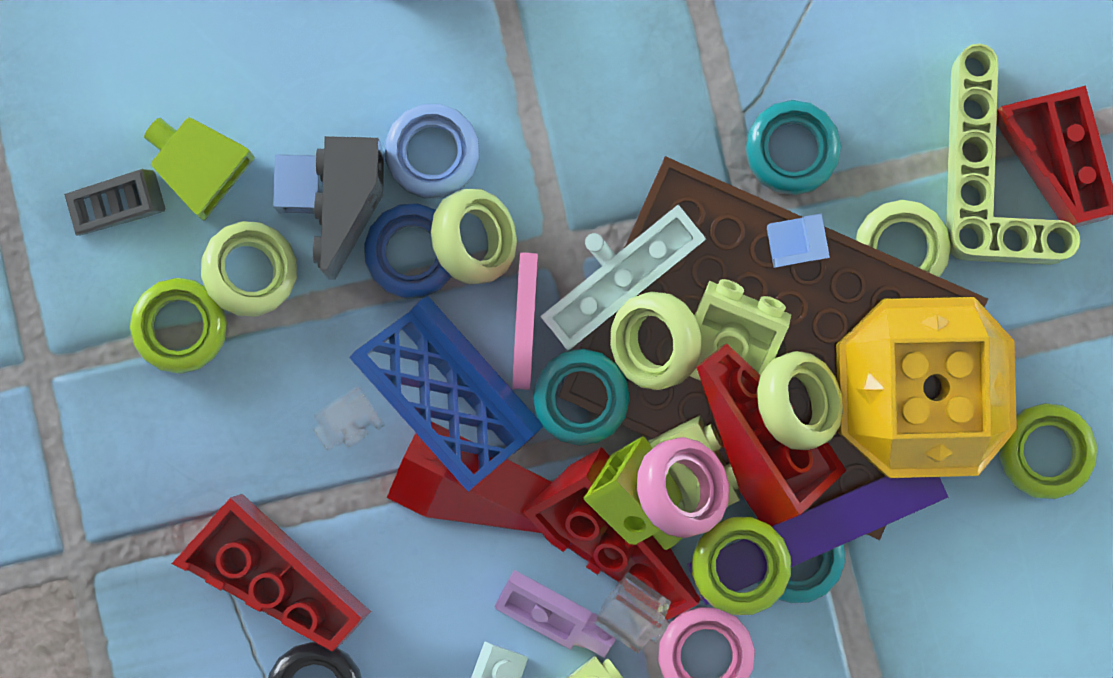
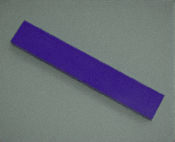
[687,476,949,605]

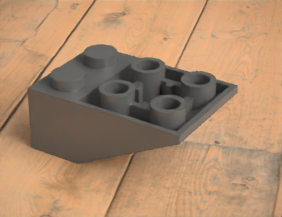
[313,136,384,280]

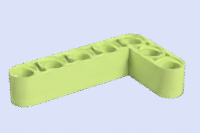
[946,43,1081,265]

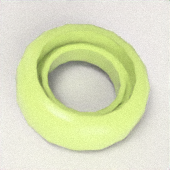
[431,189,517,284]
[856,200,951,277]
[201,221,297,317]
[610,292,701,390]
[757,351,843,450]

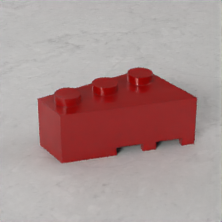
[997,85,1113,227]

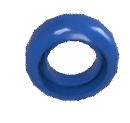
[364,203,452,299]

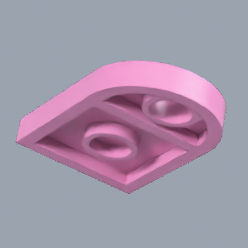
[513,253,538,390]

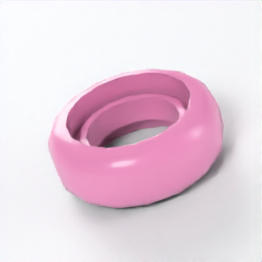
[637,437,729,538]
[658,607,755,678]

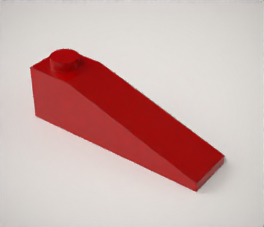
[696,344,847,526]
[523,447,701,621]

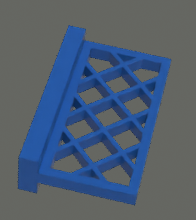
[349,295,543,492]

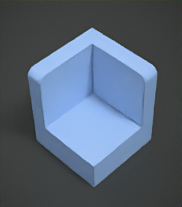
[273,154,319,214]
[767,213,830,268]

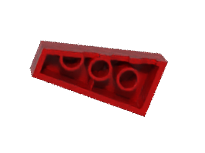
[171,494,371,651]

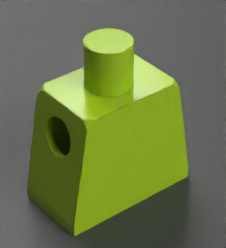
[144,117,255,221]
[584,436,682,550]

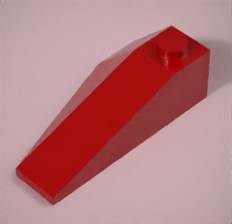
[386,421,552,533]

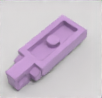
[494,570,619,658]

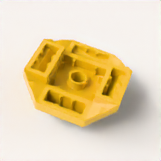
[836,297,1017,478]

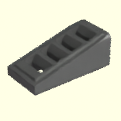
[64,169,165,236]

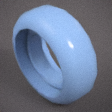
[385,104,479,199]

